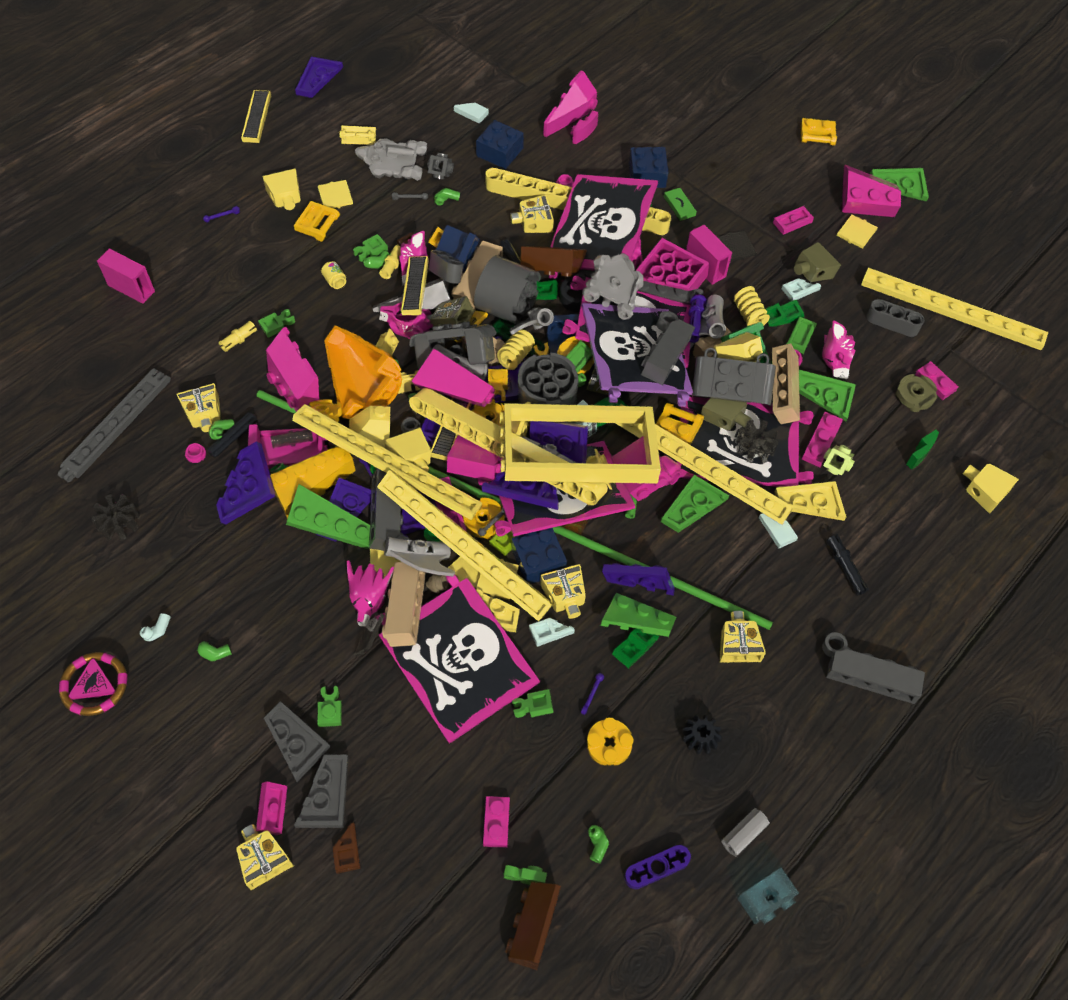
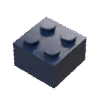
[476,120,524,169]
[629,147,668,188]
[511,528,567,584]

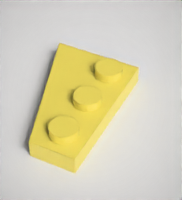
[775,481,846,521]
[459,580,520,633]

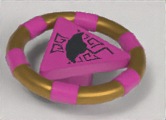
[59,652,127,716]

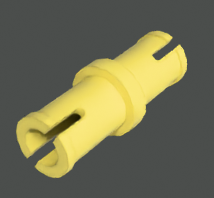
[379,245,401,279]
[219,321,257,352]

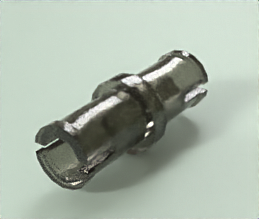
[270,429,313,449]

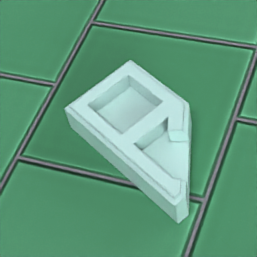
[454,103,489,123]
[782,279,821,301]
[759,513,798,548]
[529,618,575,647]

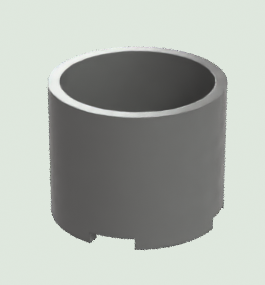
[474,255,541,325]
[518,353,579,405]

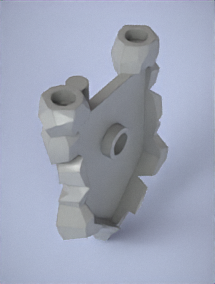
[355,139,427,181]
[582,253,644,320]

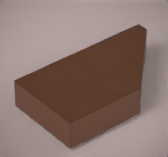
[333,823,361,874]

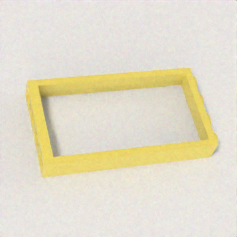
[500,403,661,483]

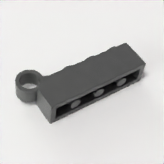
[641,311,695,386]
[369,468,411,560]
[822,632,925,704]

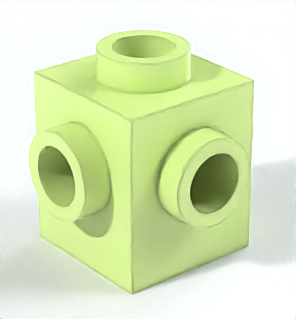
[823,445,855,475]

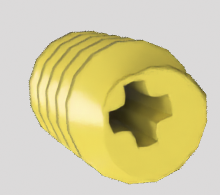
[734,286,770,326]
[497,330,535,370]

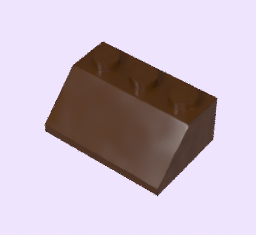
[520,246,587,276]
[505,882,560,970]

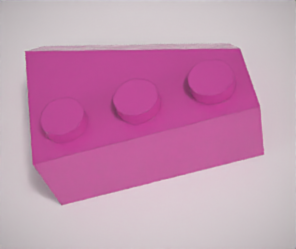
[842,165,901,217]
[636,238,709,291]
[266,327,319,412]

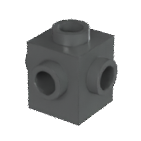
[427,152,454,179]

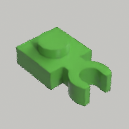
[353,234,388,262]
[258,309,295,338]
[317,686,342,727]
[512,689,554,718]
[504,865,547,885]

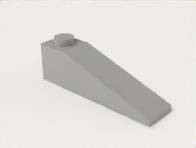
[372,278,451,312]

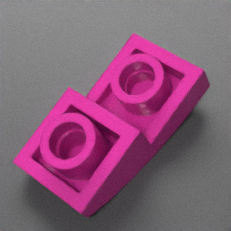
[571,110,598,144]

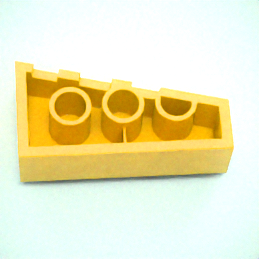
[270,446,355,519]

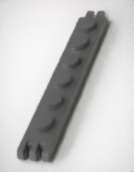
[568,269,703,305]
[58,368,171,482]

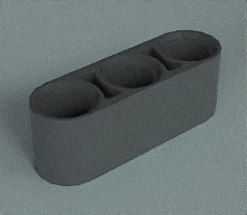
[428,250,463,283]
[866,299,925,337]

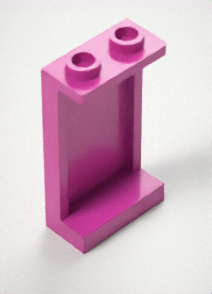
[248,424,328,469]

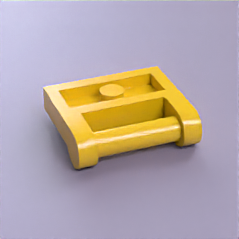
[801,118,837,146]
[294,201,340,241]
[656,403,704,445]

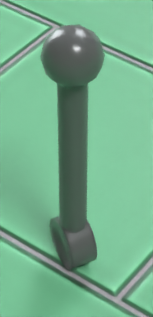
[392,192,428,200]
[478,507,505,536]

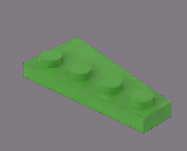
[286,484,370,549]

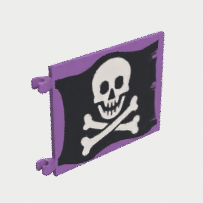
[581,303,693,407]

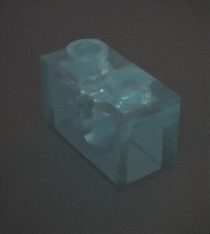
[738,868,799,924]

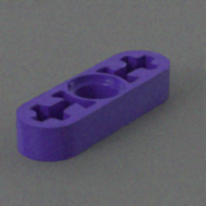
[624,845,691,889]

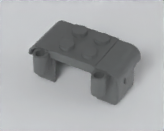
[409,321,496,369]
[691,348,776,406]

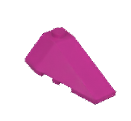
[543,70,598,137]

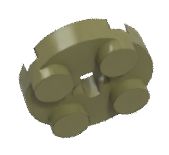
[895,374,937,412]

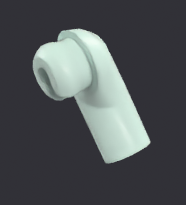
[140,614,171,641]

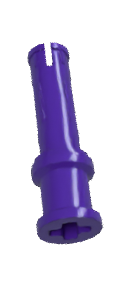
[688,294,707,343]

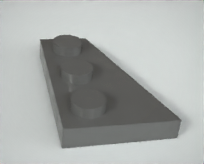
[264,701,330,782]
[294,755,349,828]

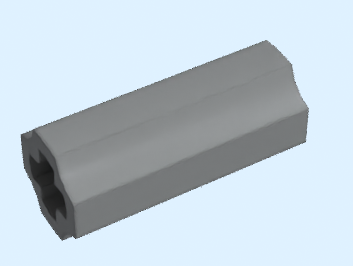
[721,808,770,857]

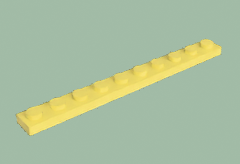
[861,268,1048,350]
[292,404,482,520]
[615,404,794,525]
[377,470,553,621]

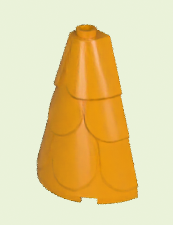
[324,325,402,419]

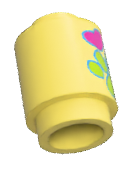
[321,262,346,289]

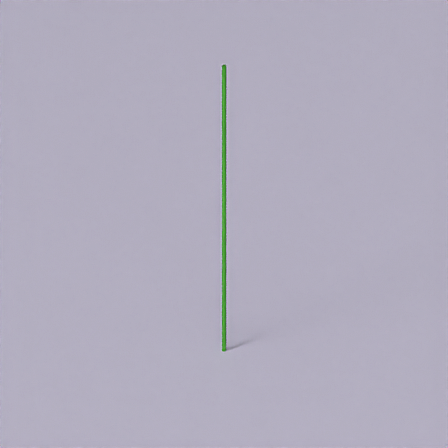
[257,390,773,630]

